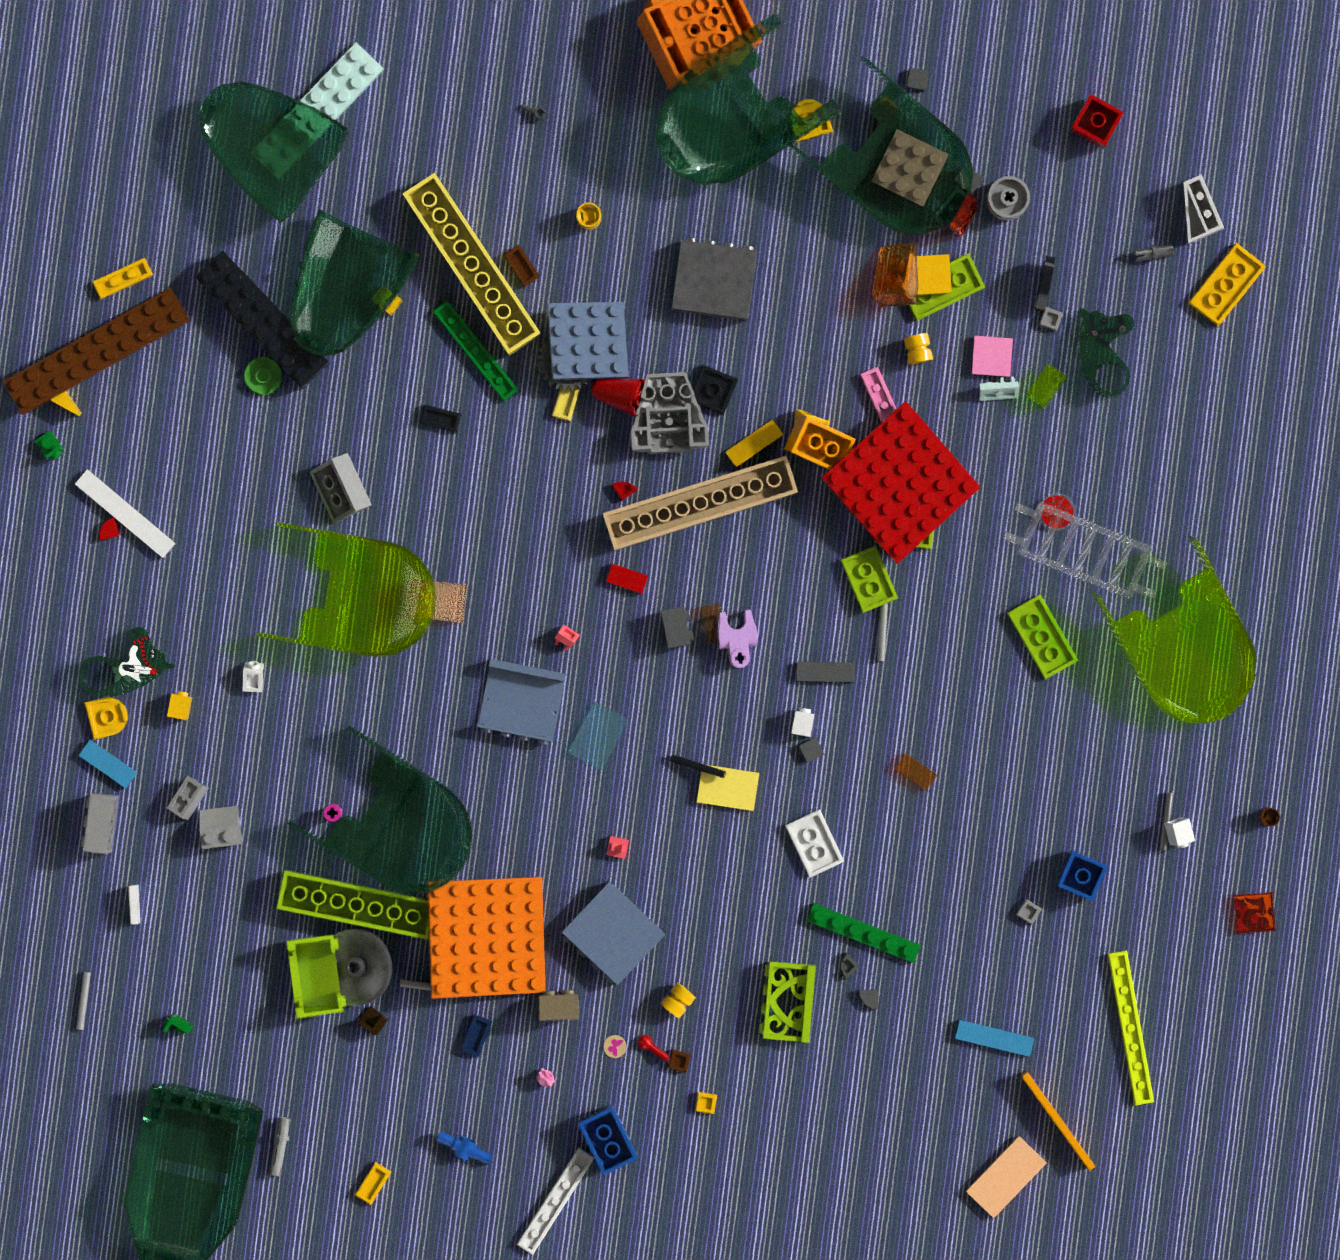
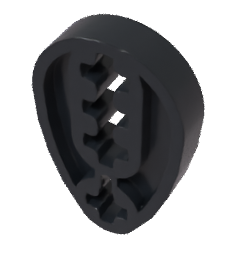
[1034,255,1055,312]

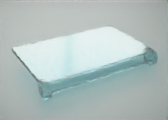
[568,702,629,770]

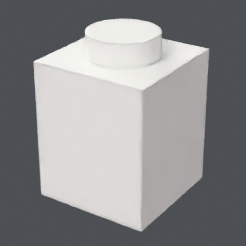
[791,708,814,737]
[1164,817,1195,848]

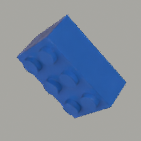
[578,1104,638,1176]

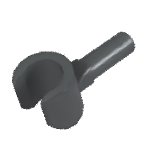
[521,104,548,122]

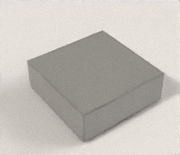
[1039,307,1063,332]
[1015,898,1042,925]

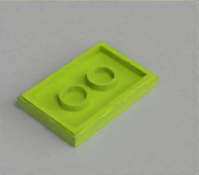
[840,546,898,613]

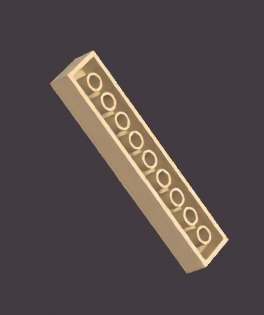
[603,455,798,551]

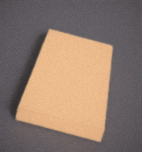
[966,1136,1047,1218]

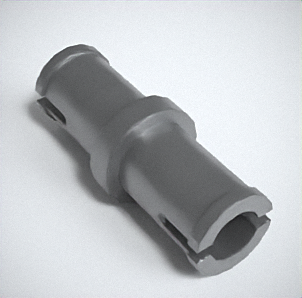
[1134,244,1174,262]

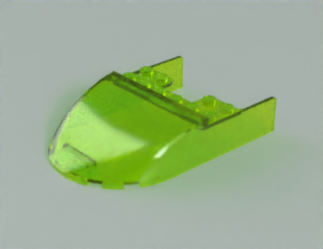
[256,522,436,657]
[1091,536,1257,724]

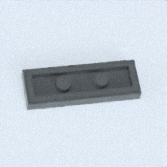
[797,662,855,682]

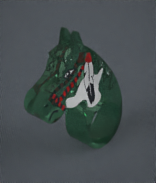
[79,627,175,696]

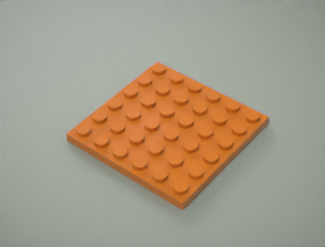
[427,877,546,998]

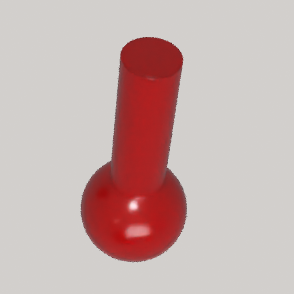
[637,1035,670,1062]

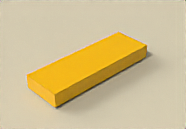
[93,258,153,300]

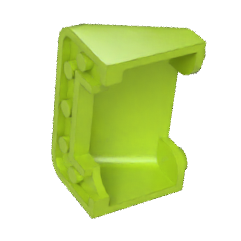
[286,935,346,1018]

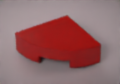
[611,482,638,501]
[99,517,119,541]

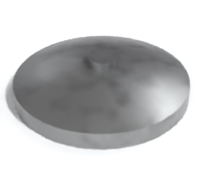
[333,928,392,1006]

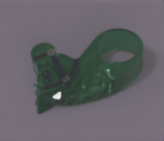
[1078,307,1134,398]

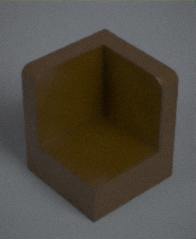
[358,1006,389,1036]

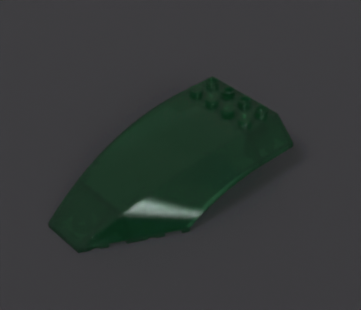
[123,1083,264,1260]

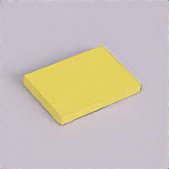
[697,765,759,811]

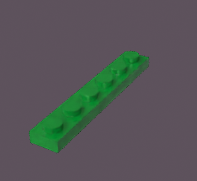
[807,903,921,963]

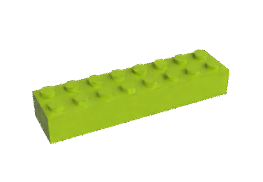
[277,870,429,939]

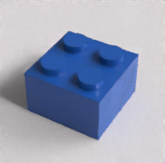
[1056,850,1108,901]

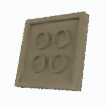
[872,129,949,207]

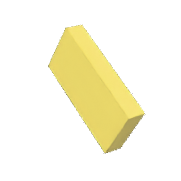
[552,385,580,421]

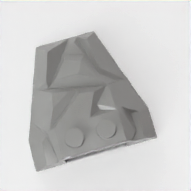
[631,372,709,454]

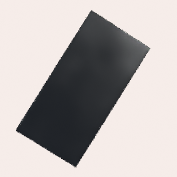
[420,405,462,432]

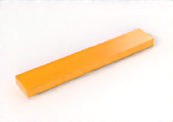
[1021,1071,1096,1170]

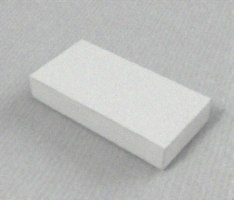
[128,885,140,924]

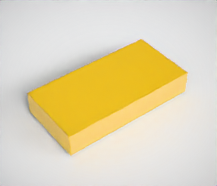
[355,1162,391,1205]

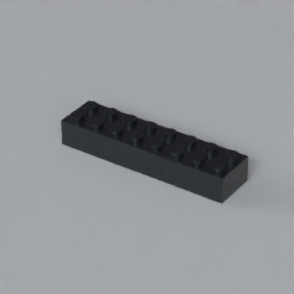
[195,250,330,389]

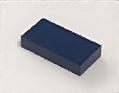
[461,1014,493,1057]

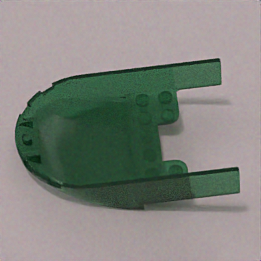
[655,12,841,185]
[788,56,973,235]
[287,726,473,894]

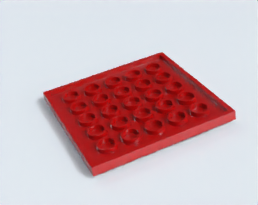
[821,401,981,564]

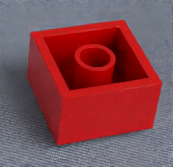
[1070,94,1124,149]

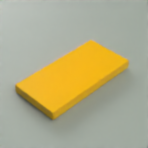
[1188,243,1266,327]

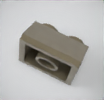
[539,990,579,1021]

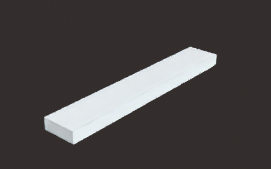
[75,469,176,558]
[517,1147,594,1255]

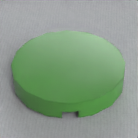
[244,357,283,395]

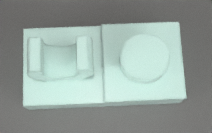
[979,377,1019,401]

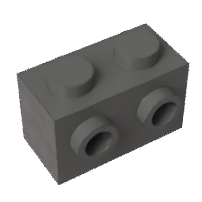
[661,607,694,649]

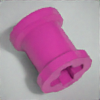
[324,804,342,822]

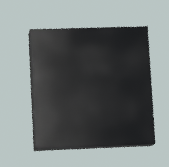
[693,365,738,415]

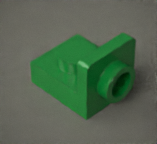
[35,430,64,461]
[162,1014,194,1034]

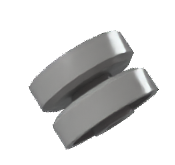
[986,176,1030,221]

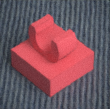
[555,625,580,651]
[606,836,629,859]

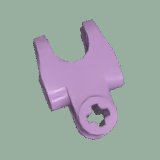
[717,610,758,668]

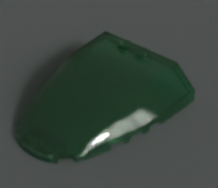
[199,81,349,223]
[290,209,420,356]

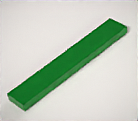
[433,300,519,402]

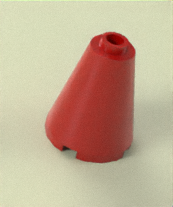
[591,379,645,417]

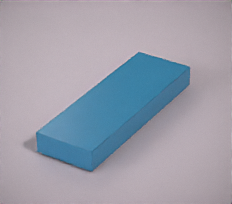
[79,740,138,788]

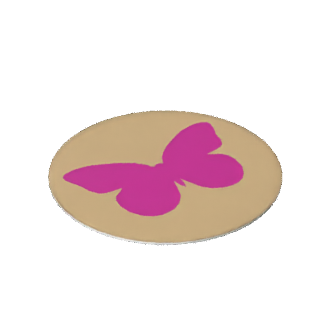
[604,1035,627,1058]

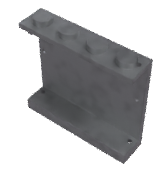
[672,238,757,321]

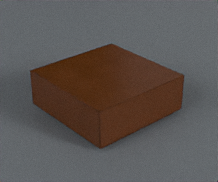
[668,1049,691,1073]

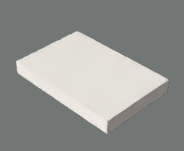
[785,809,844,878]

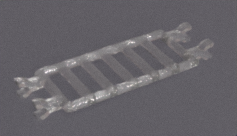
[1003,502,1168,599]

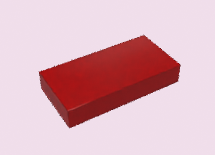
[606,563,648,594]

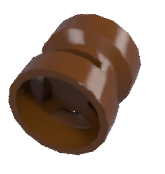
[1258,807,1280,827]

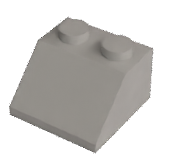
[200,806,243,849]

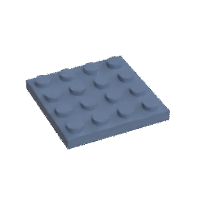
[547,302,629,380]

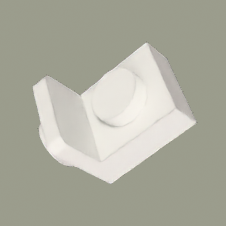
[243,661,264,692]

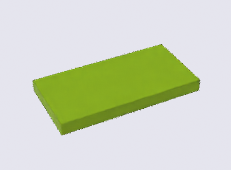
[900,253,986,321]
[1007,594,1078,680]

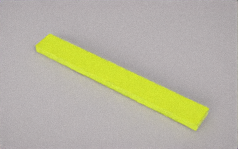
[1108,950,1154,1106]

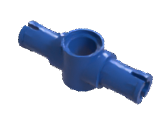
[436,1131,493,1165]

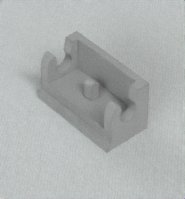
[167,776,209,820]

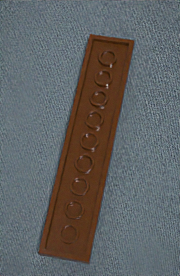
[3,287,190,416]

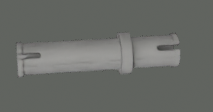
[269,1117,291,1176]

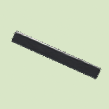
[670,754,726,779]

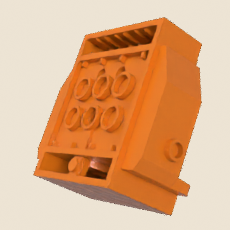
[636,0,762,93]

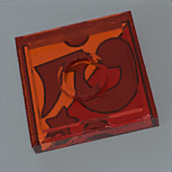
[949,193,979,238]
[1234,892,1276,933]

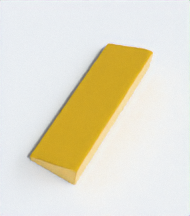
[725,420,784,467]

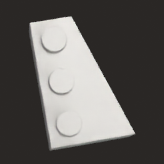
[1184,174,1224,244]

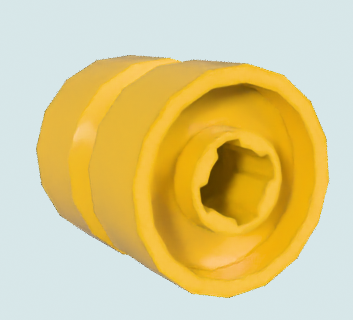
[576,202,601,230]
[904,333,933,365]
[660,982,696,1018]

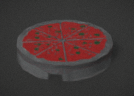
[1037,493,1076,531]

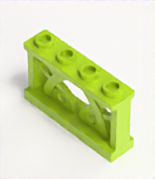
[759,961,816,1043]

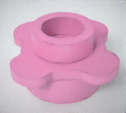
[536,1068,555,1088]

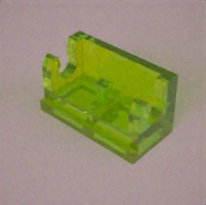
[1026,364,1066,410]

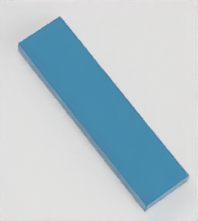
[955,1020,1034,1057]

